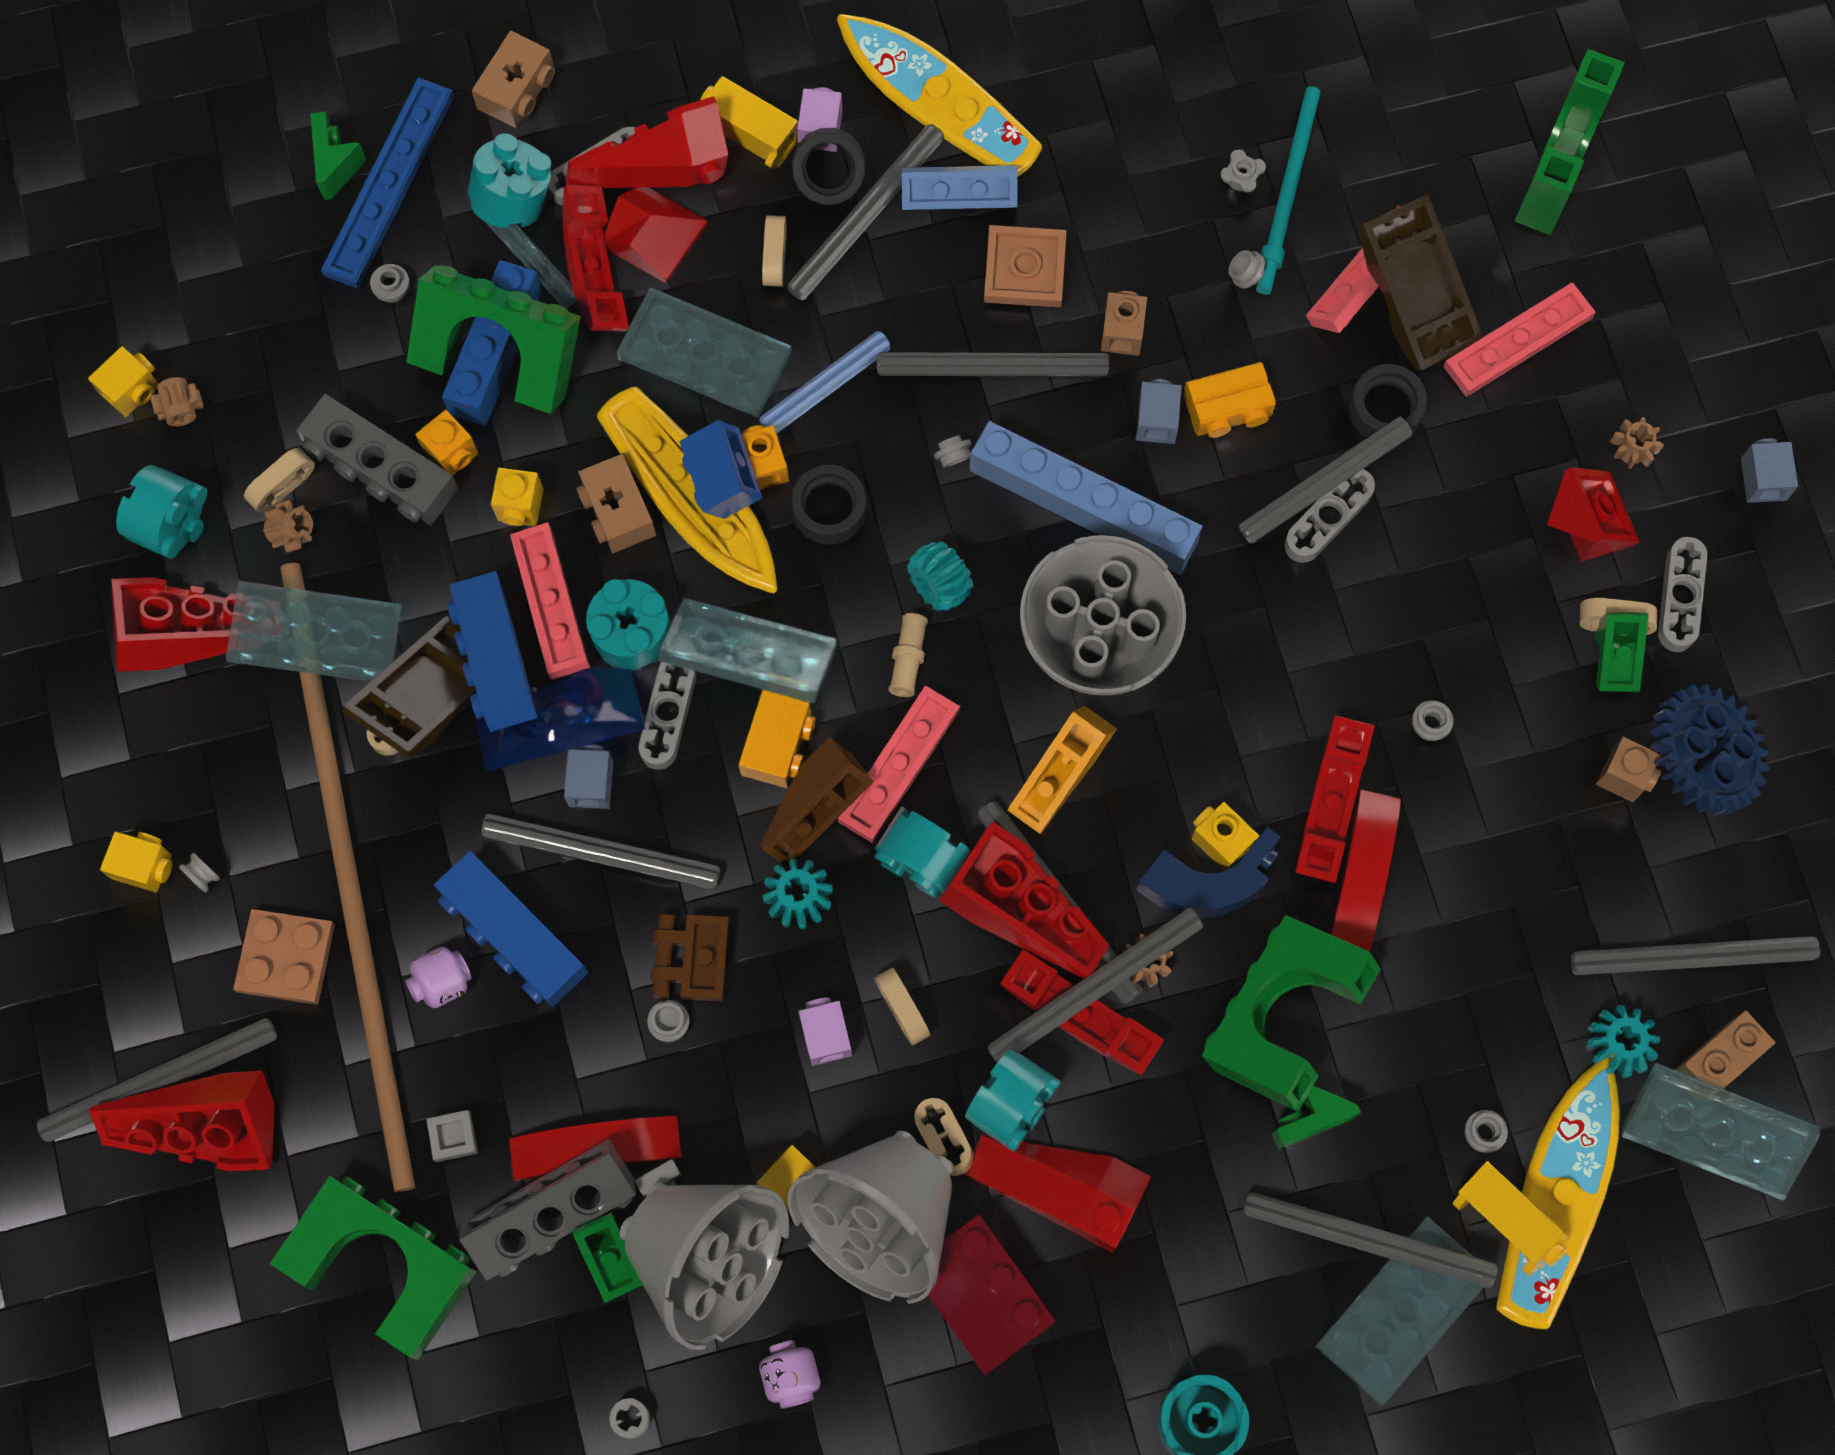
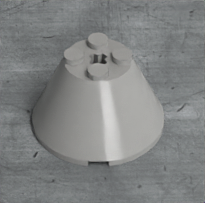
[1020,535,1186,695]
[788,1131,953,1304]
[619,1182,789,1350]

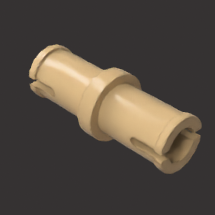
[889,613,928,697]

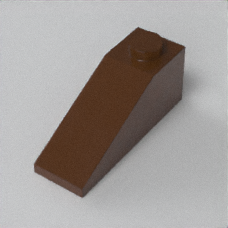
[760,737,874,868]

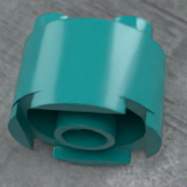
[467,133,551,228]
[116,465,207,559]
[586,579,672,671]
[874,807,971,898]
[965,1049,1061,1152]
[1157,1375,1249,1455]

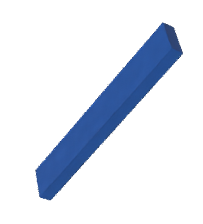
[321,77,454,289]

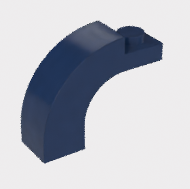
[1136,827,1281,918]

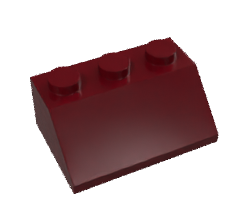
[928,1215,1056,1376]

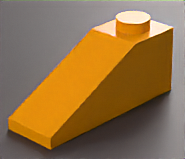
[1007,705,1117,834]

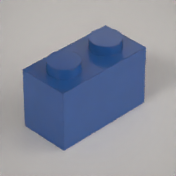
[680,420,762,519]

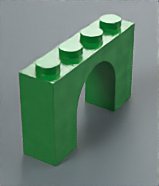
[1515,49,1624,235]
[406,265,581,414]
[1202,915,1381,1112]
[270,1176,476,1360]

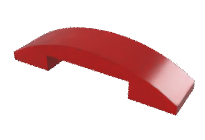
[563,185,629,331]
[1295,715,1375,884]
[1330,790,1401,952]
[1000,949,1164,1076]
[509,1116,682,1181]

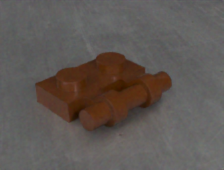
[650,914,729,1002]

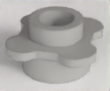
[1221,150,1266,192]

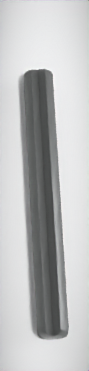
[1239,417,1412,543]

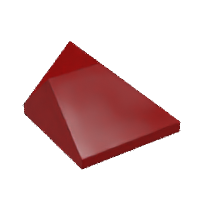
[604,187,708,283]
[1547,467,1640,562]

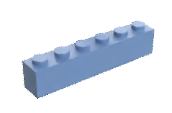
[970,421,1203,575]

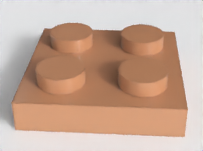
[984,225,1067,307]
[233,909,335,1005]

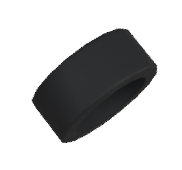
[792,128,865,205]
[1349,364,1427,437]
[791,464,867,545]

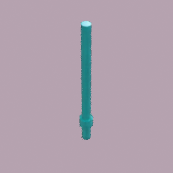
[1256,87,1321,295]

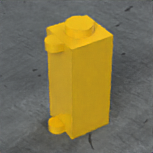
[701,76,798,169]
[1453,1161,1570,1276]

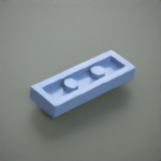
[901,165,1017,210]

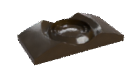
[1359,195,1483,371]
[342,616,477,758]

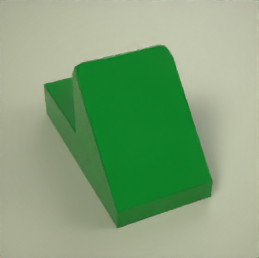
[310,112,366,200]
[1594,612,1649,692]
[1271,1086,1361,1150]
[572,1212,643,1302]

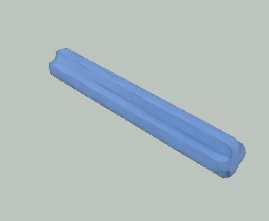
[759,331,890,434]

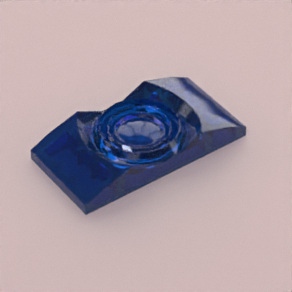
[476,668,646,772]

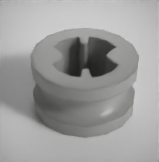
[179,853,220,893]
[609,1398,650,1439]

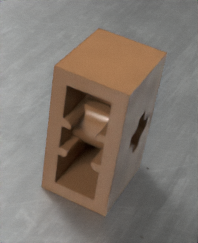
[472,30,555,128]
[576,453,656,554]
[1672,1011,1776,1104]

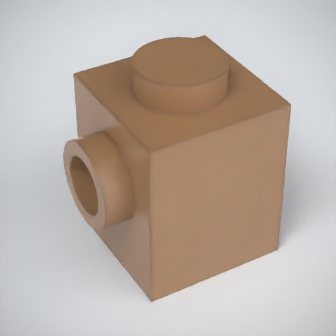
[1101,291,1147,356]
[1595,737,1661,802]

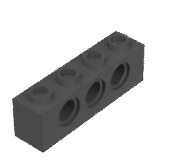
[296,394,459,526]
[460,1139,636,1281]

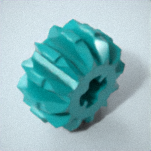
[907,541,973,611]
[763,858,833,929]
[1586,1005,1661,1078]

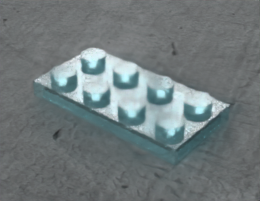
[616,287,792,418]
[226,581,401,682]
[659,598,837,703]
[1622,1063,1820,1201]
[1315,1216,1483,1406]

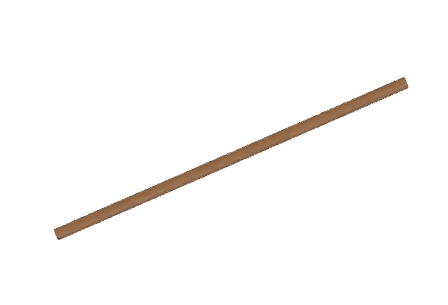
[280,563,415,1192]

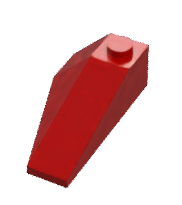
[565,96,728,188]
[112,577,284,672]
[939,821,1110,979]
[89,1071,275,1171]
[964,1135,1151,1253]

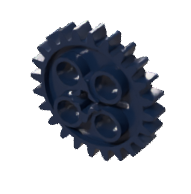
[1650,684,1769,816]

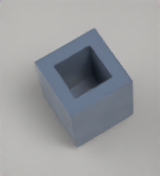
[1136,379,1182,444]
[1741,438,1798,503]
[564,745,613,809]

